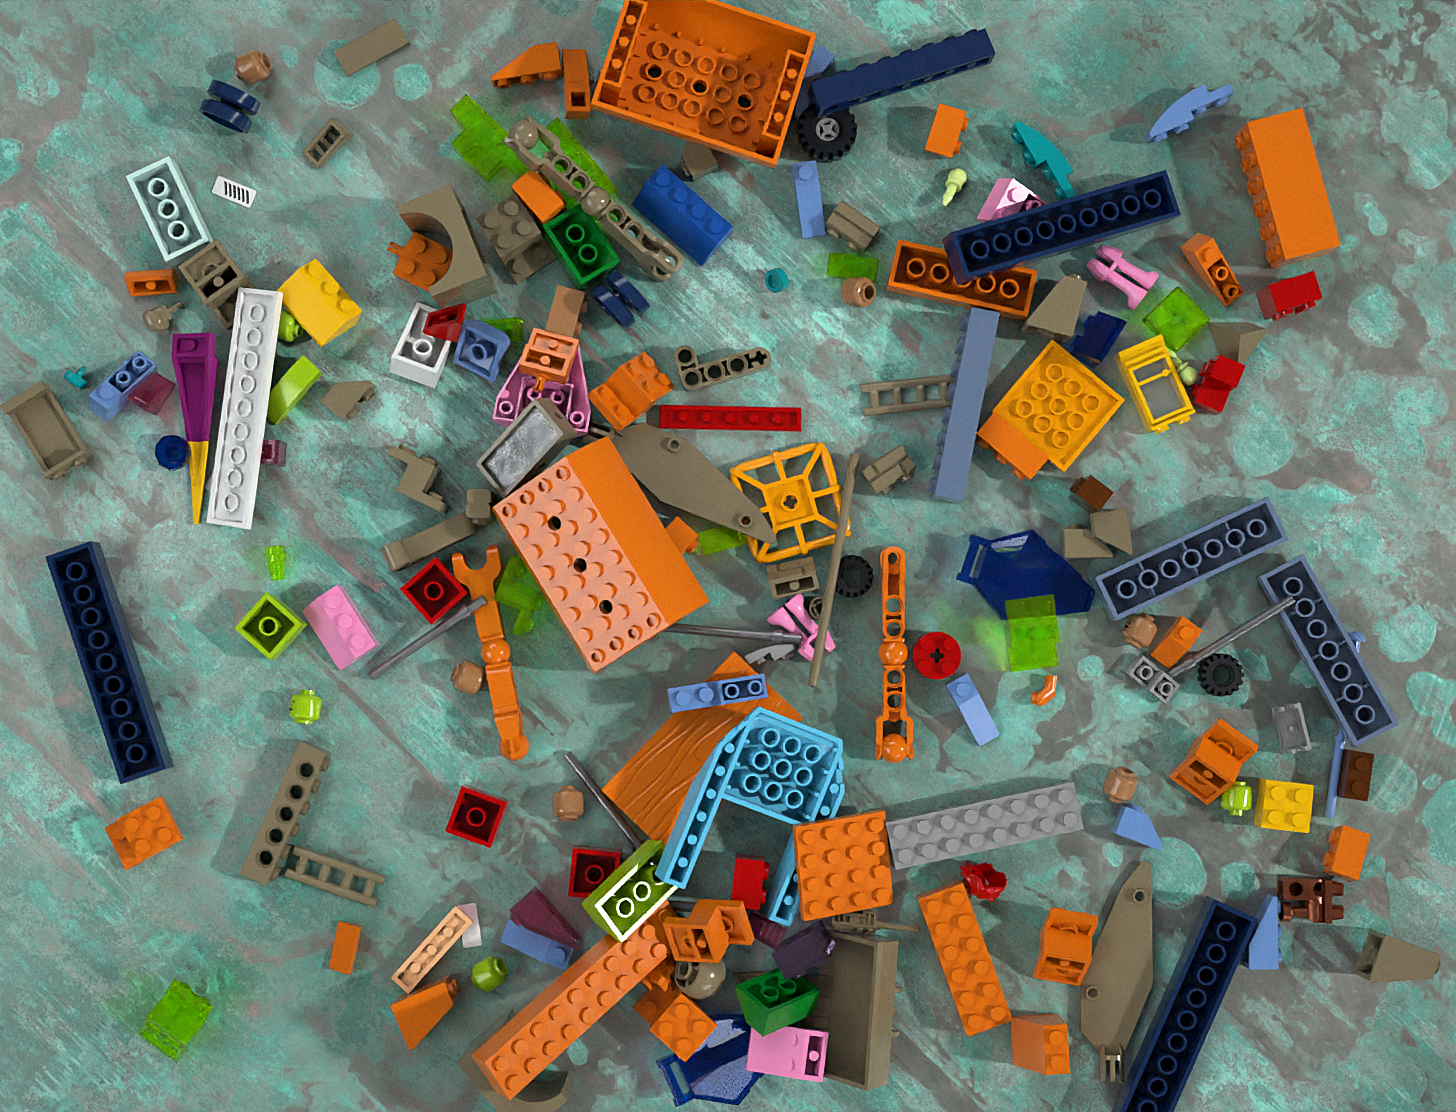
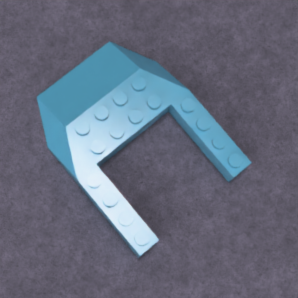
[655,706,845,927]

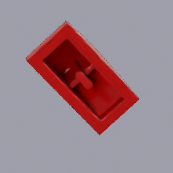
[423,303,467,343]

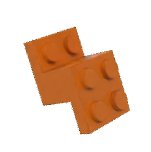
[587,351,675,432]
[1169,718,1259,805]
[105,796,184,870]
[662,899,755,964]
[1033,907,1098,986]
[633,977,718,1062]

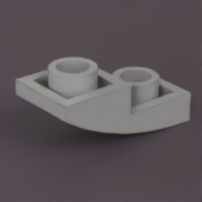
[744,644,795,666]
[1125,654,1180,704]

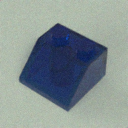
[1070,311,1127,369]

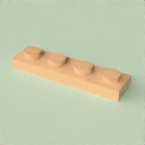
[391,905,474,994]

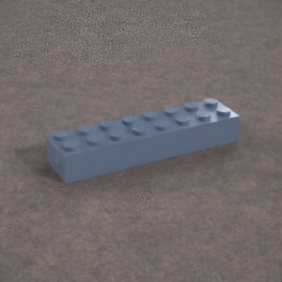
[927,307,1000,504]
[1090,496,1289,621]
[1257,554,1399,747]

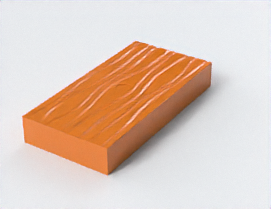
[601,651,803,846]

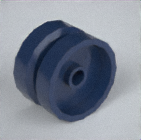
[198,80,261,134]
[591,269,650,330]

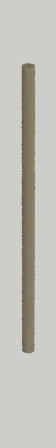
[808,453,860,687]

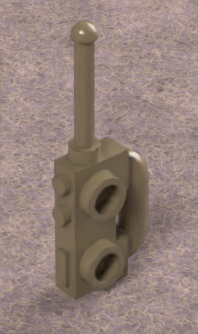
[831,908,921,935]

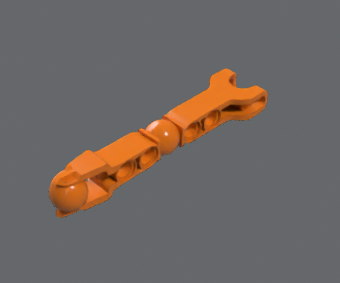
[452,544,529,761]
[874,546,914,763]

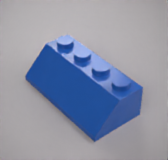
[632,164,733,267]

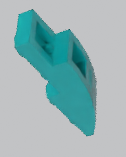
[1011,121,1077,201]

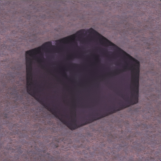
[771,920,836,980]

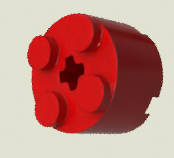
[911,632,961,680]

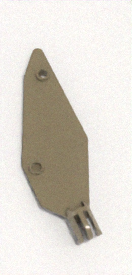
[581,420,776,544]
[1080,861,1153,1083]

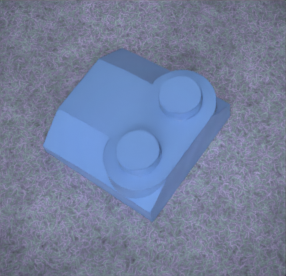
[453,319,510,383]

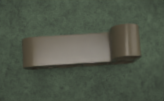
[674,345,771,392]
[380,511,478,572]

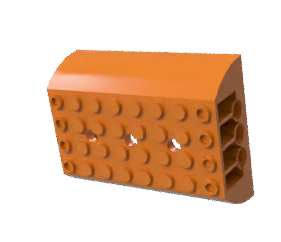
[591,0,817,169]
[492,436,710,674]

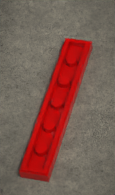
[659,405,801,432]

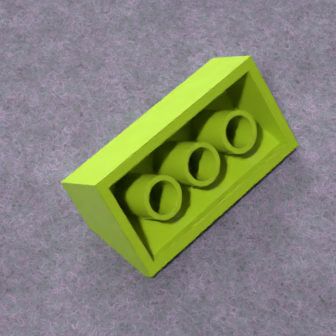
[581,840,678,943]

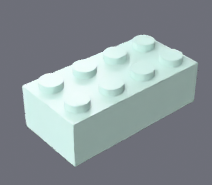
[126,156,213,267]

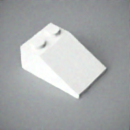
[390,302,453,389]

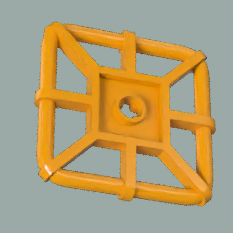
[729,442,851,564]

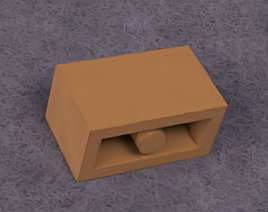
[545,285,589,338]

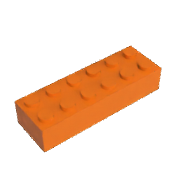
[886,239,1038,321]
[916,880,1013,1037]

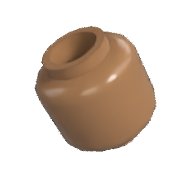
[234,49,272,84]
[840,276,876,308]
[1122,612,1158,649]
[450,660,487,695]
[1103,766,1138,803]
[552,785,584,822]

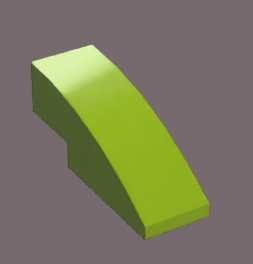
[267,355,324,425]

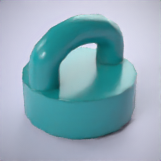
[765,268,789,293]
[63,366,88,390]

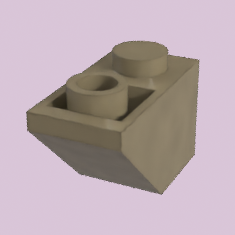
[320,380,377,422]

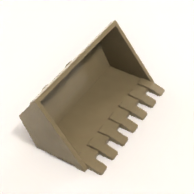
[799,929,903,1091]

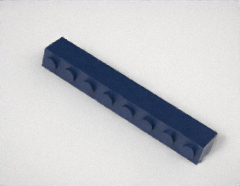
[807,29,996,118]

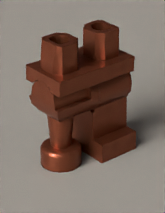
[1277,875,1344,924]

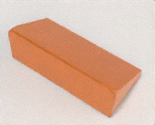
[329,921,362,975]

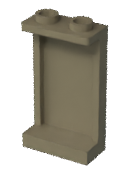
[0,381,92,481]

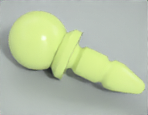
[942,168,967,206]
[1166,347,1198,386]

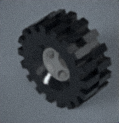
[798,104,857,163]

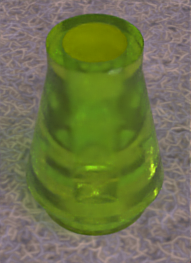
[263,545,287,581]

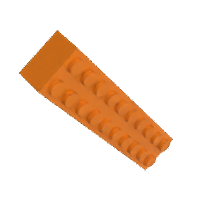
[471,899,678,1100]

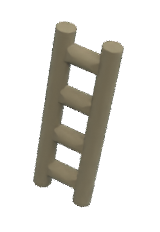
[860,374,954,417]
[285,845,386,907]

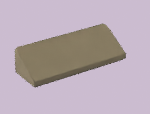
[334,18,409,77]

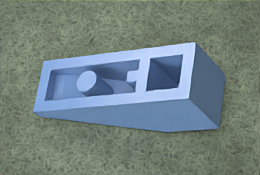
[791,160,826,239]
[944,673,1000,747]
[500,919,576,970]

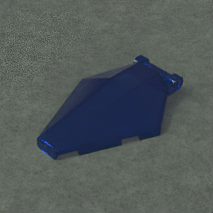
[956,529,1095,620]
[656,1013,794,1107]

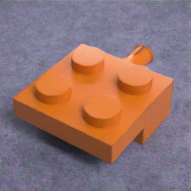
[387,232,453,293]
[519,328,579,393]

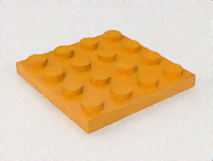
[991,339,1125,473]

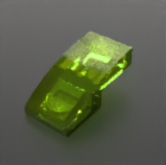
[697,526,748,556]

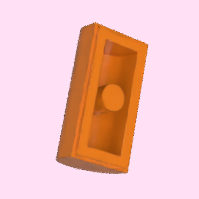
[124,268,179,297]

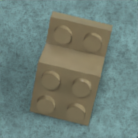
[475,193,557,285]
[178,239,257,330]
[388,444,450,514]

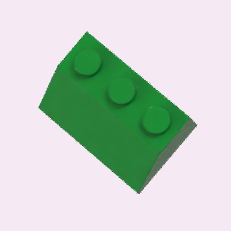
[541,203,621,291]
[735,964,820,1037]

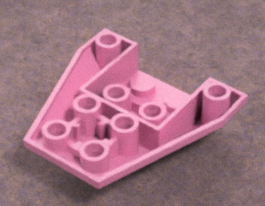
[492,346,591,438]

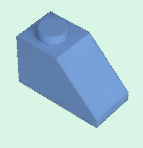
[1111,803,1162,851]

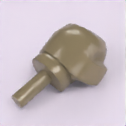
[143,301,183,332]

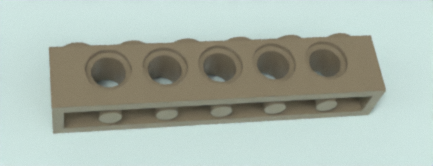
[240,741,331,885]

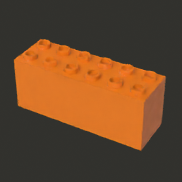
[1234,108,1341,269]

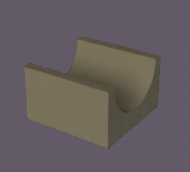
[396,184,498,309]
[457,1006,575,1112]

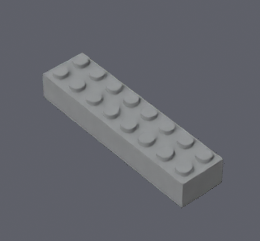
[885,780,1084,870]

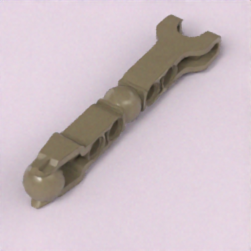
[503,114,683,283]

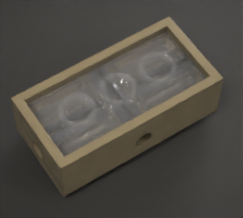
[475,398,578,499]

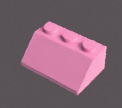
[302,585,380,671]

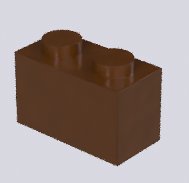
[1068,475,1114,514]
[1337,749,1374,802]

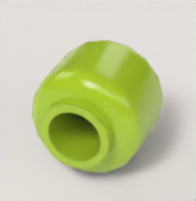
[277,307,304,342]
[289,689,322,725]
[1220,781,1253,815]
[471,956,508,992]

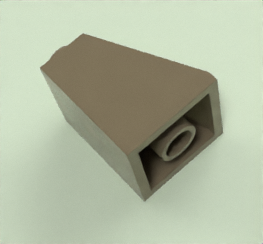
[1019,274,1087,344]
[1354,928,1440,983]

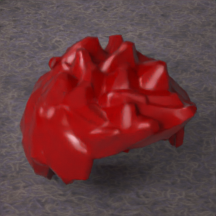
[960,861,1007,902]

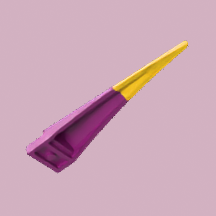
[171,332,218,525]

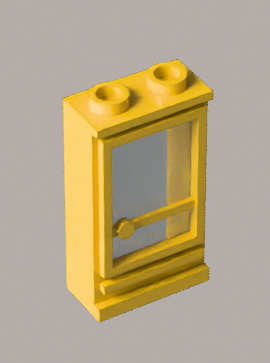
[1114,334,1196,435]

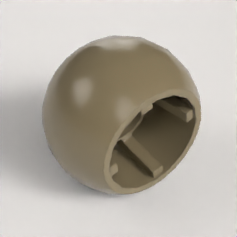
[674,958,726,1000]

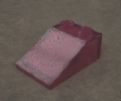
[509,885,582,949]

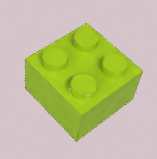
[234,592,308,660]

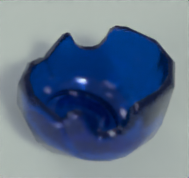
[155,434,192,471]

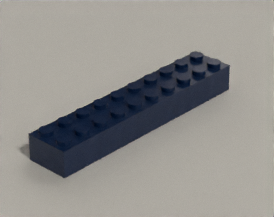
[942,170,1181,285]
[45,541,174,784]
[1112,896,1258,1112]

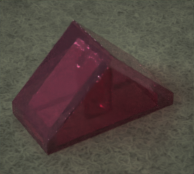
[127,372,176,416]
[260,440,287,467]

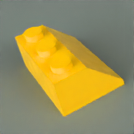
[277,259,362,347]

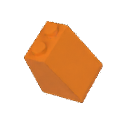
[390,974,461,1051]
[1010,1013,1070,1075]

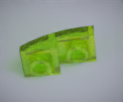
[827,252,879,284]

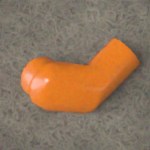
[1030,675,1057,706]

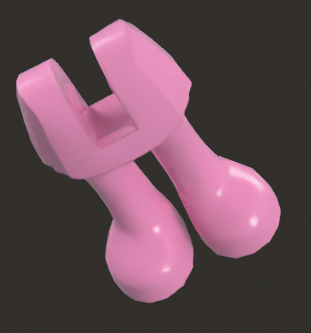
[1086,244,1160,311]
[766,593,836,662]

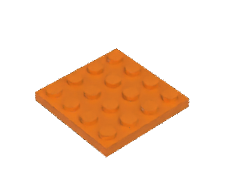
[792,809,893,921]

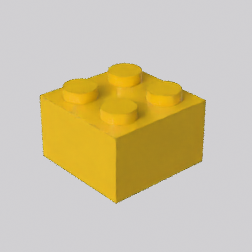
[1254,778,1314,833]

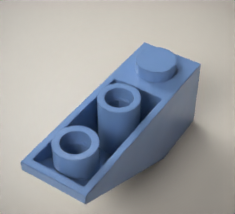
[88,350,157,423]
[1243,894,1282,969]

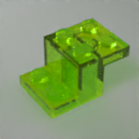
[493,555,544,637]
[1004,594,1060,672]
[138,979,214,1063]

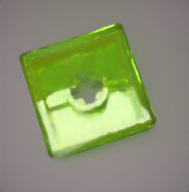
[1142,287,1210,353]

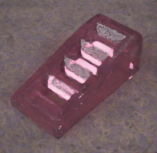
[748,909,787,950]

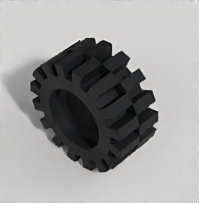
[835,555,874,598]
[1197,654,1244,696]

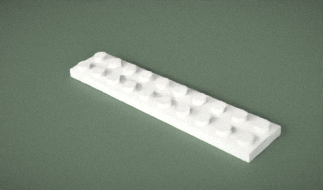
[207,287,283,529]

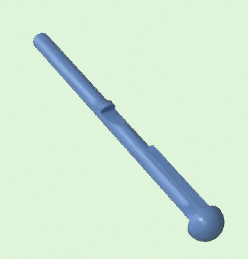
[1324,631,1365,819]

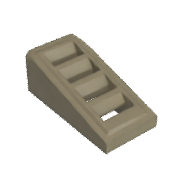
[301,118,353,169]

